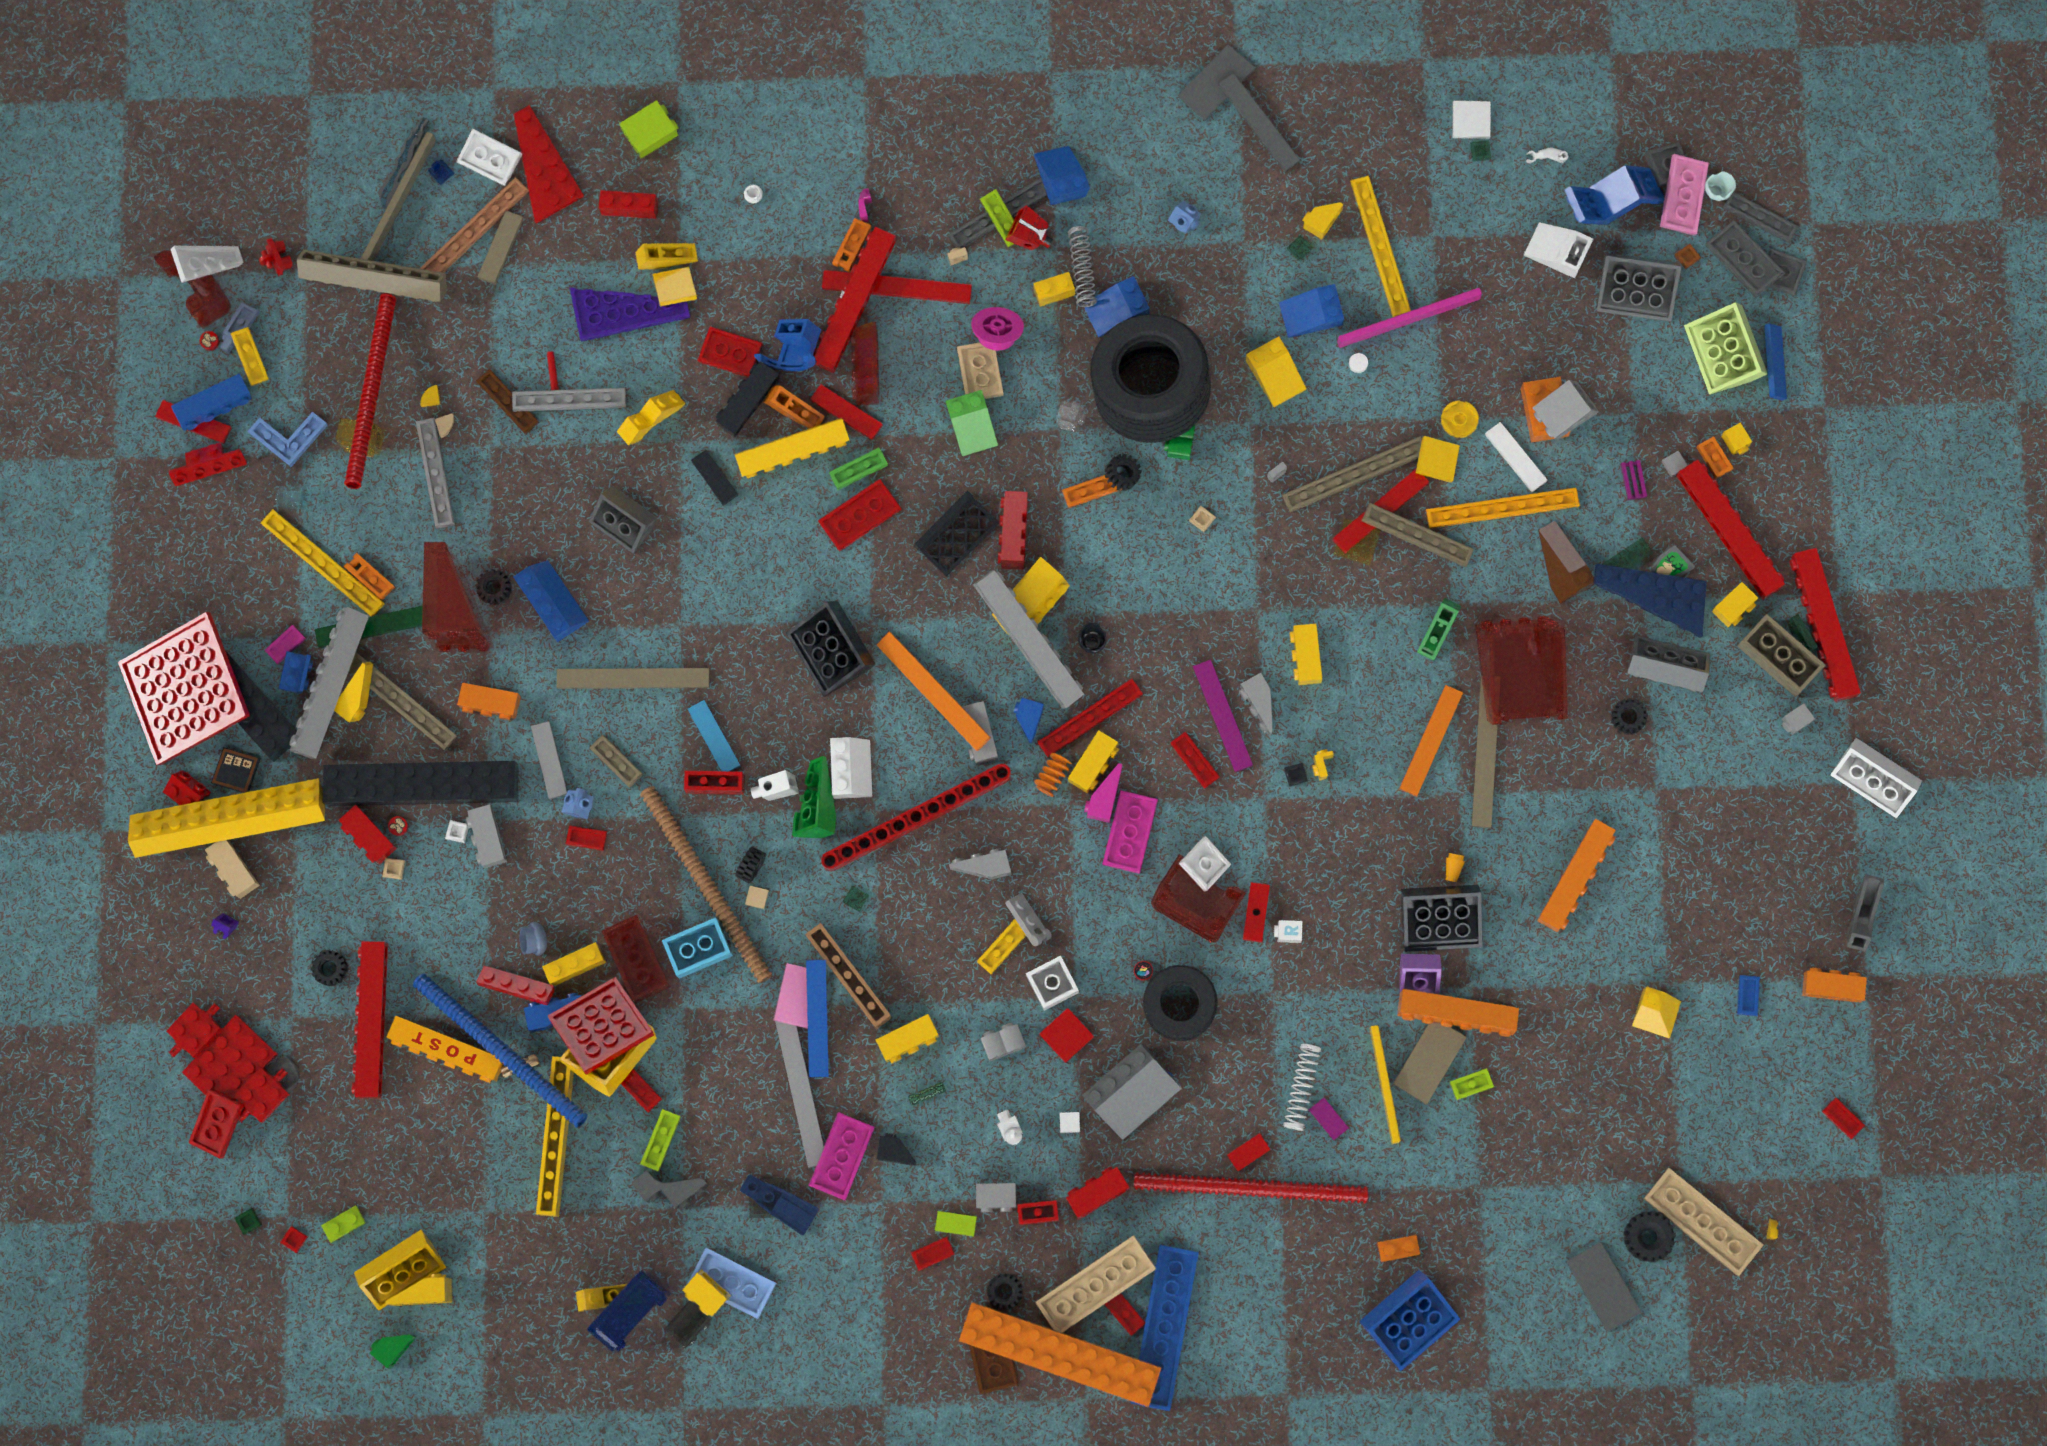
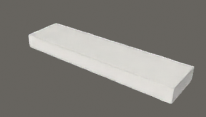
[1485,422,1547,492]

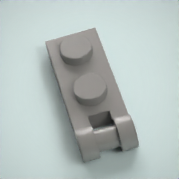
[1005,893,1052,946]

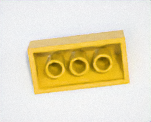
[992,557,1070,635]
[354,1229,446,1311]

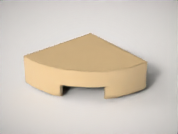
[435,413,454,438]

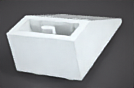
[1524,222,1593,278]

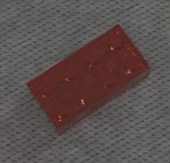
[601,914,671,1004]

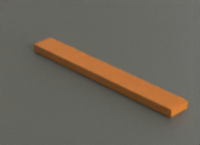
[877,632,991,751]

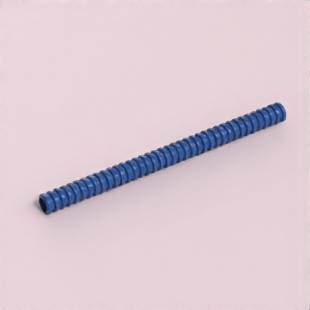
[413,973,588,1128]

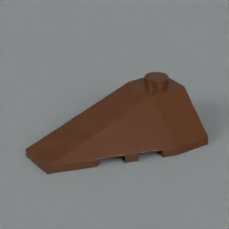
[1538,521,1594,604]

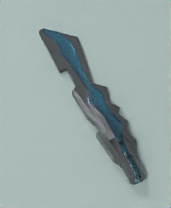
[378,117,428,209]

